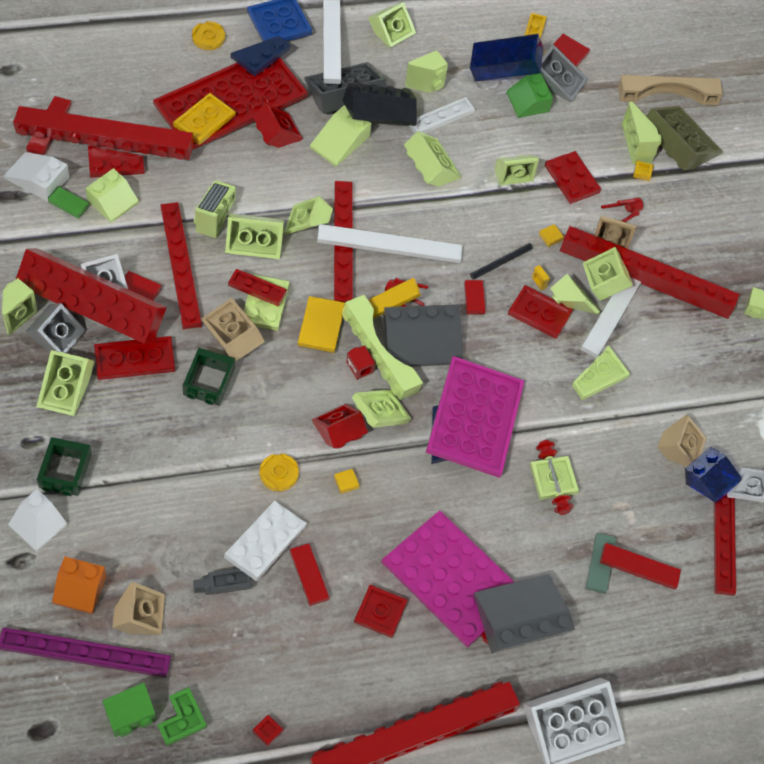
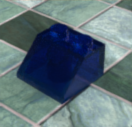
[685,446,742,503]

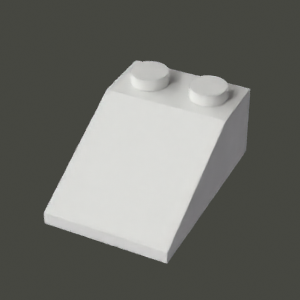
[3,152,70,202]

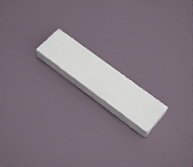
[408,97,475,134]

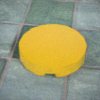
[192,21,225,50]
[259,453,299,492]

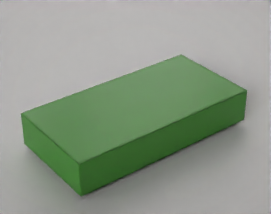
[48,187,89,219]

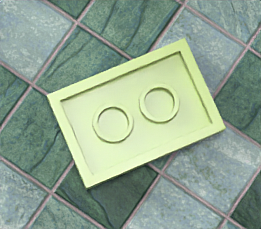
[244,274,289,331]
[351,390,412,428]

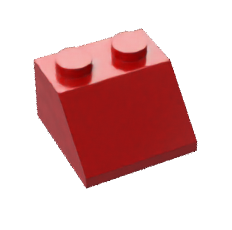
[253,104,303,148]
[312,404,368,449]

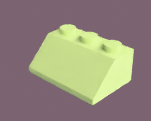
[404,131,462,187]
[225,214,285,259]

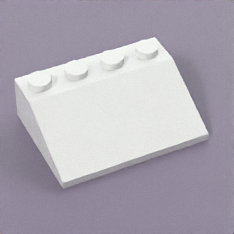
[523,678,626,764]

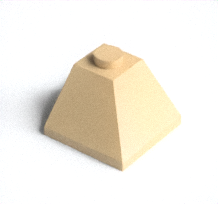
[657,415,707,469]
[112,582,165,635]

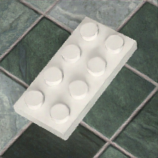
[224,501,307,581]

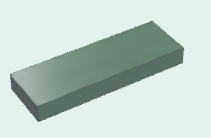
[585,533,616,594]

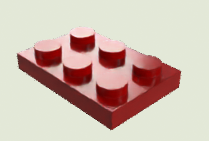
[544,151,601,204]

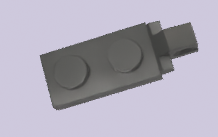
[193,568,252,595]

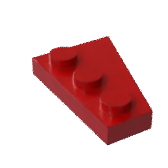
[88,145,144,178]

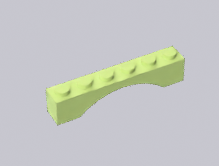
[342,295,423,401]

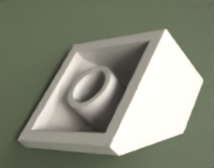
[81,254,128,289]
[727,467,764,503]
[8,489,67,552]

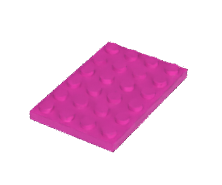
[425,356,524,478]
[381,510,514,648]

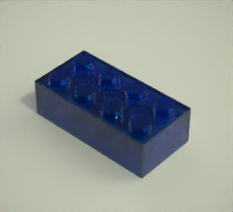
[470,34,543,82]

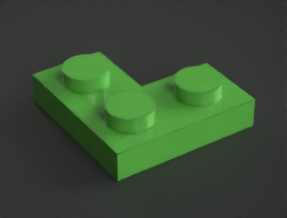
[157,687,207,747]

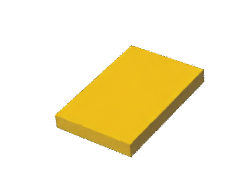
[173,93,235,145]
[297,296,345,353]

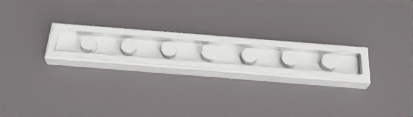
[323,0,341,84]
[317,224,462,263]

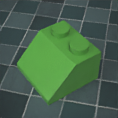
[506,73,553,118]
[102,683,156,737]

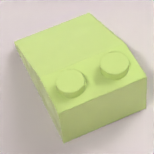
[622,102,661,164]
[310,105,371,166]
[36,350,95,416]

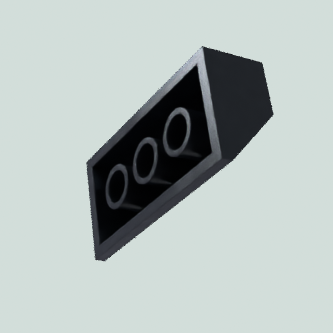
[342,82,417,126]

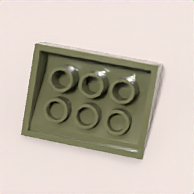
[646,106,723,170]

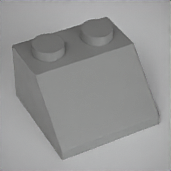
[26,303,86,353]

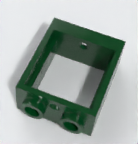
[182,348,235,406]
[37,437,92,496]

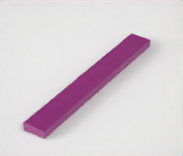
[0,627,171,678]

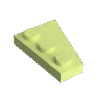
[572,346,630,400]

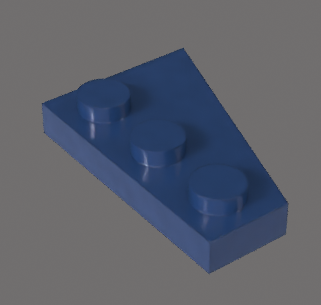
[230,36,291,76]

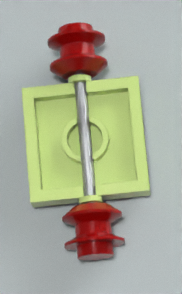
[530,440,579,515]

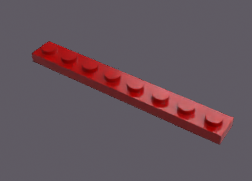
[334,181,353,303]
[160,202,202,330]

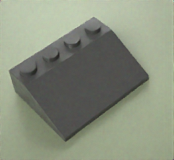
[304,62,386,114]
[383,304,463,367]
[473,574,575,654]

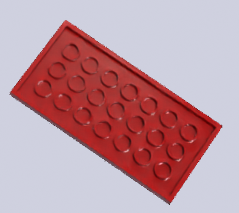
[153,58,308,150]

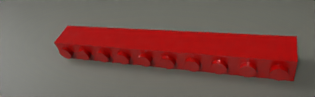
[13,106,194,160]
[559,226,740,319]
[310,681,520,764]

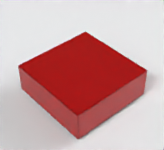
[252,715,283,746]

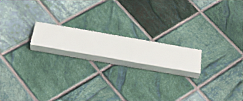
[581,277,641,358]

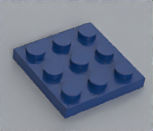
[247,0,312,41]

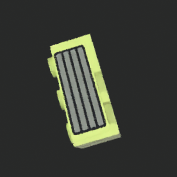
[194,180,236,238]

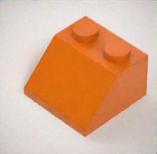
[52,556,107,614]

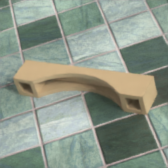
[618,75,723,105]

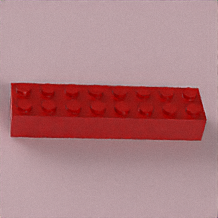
[15,248,167,344]

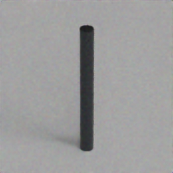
[470,243,533,280]

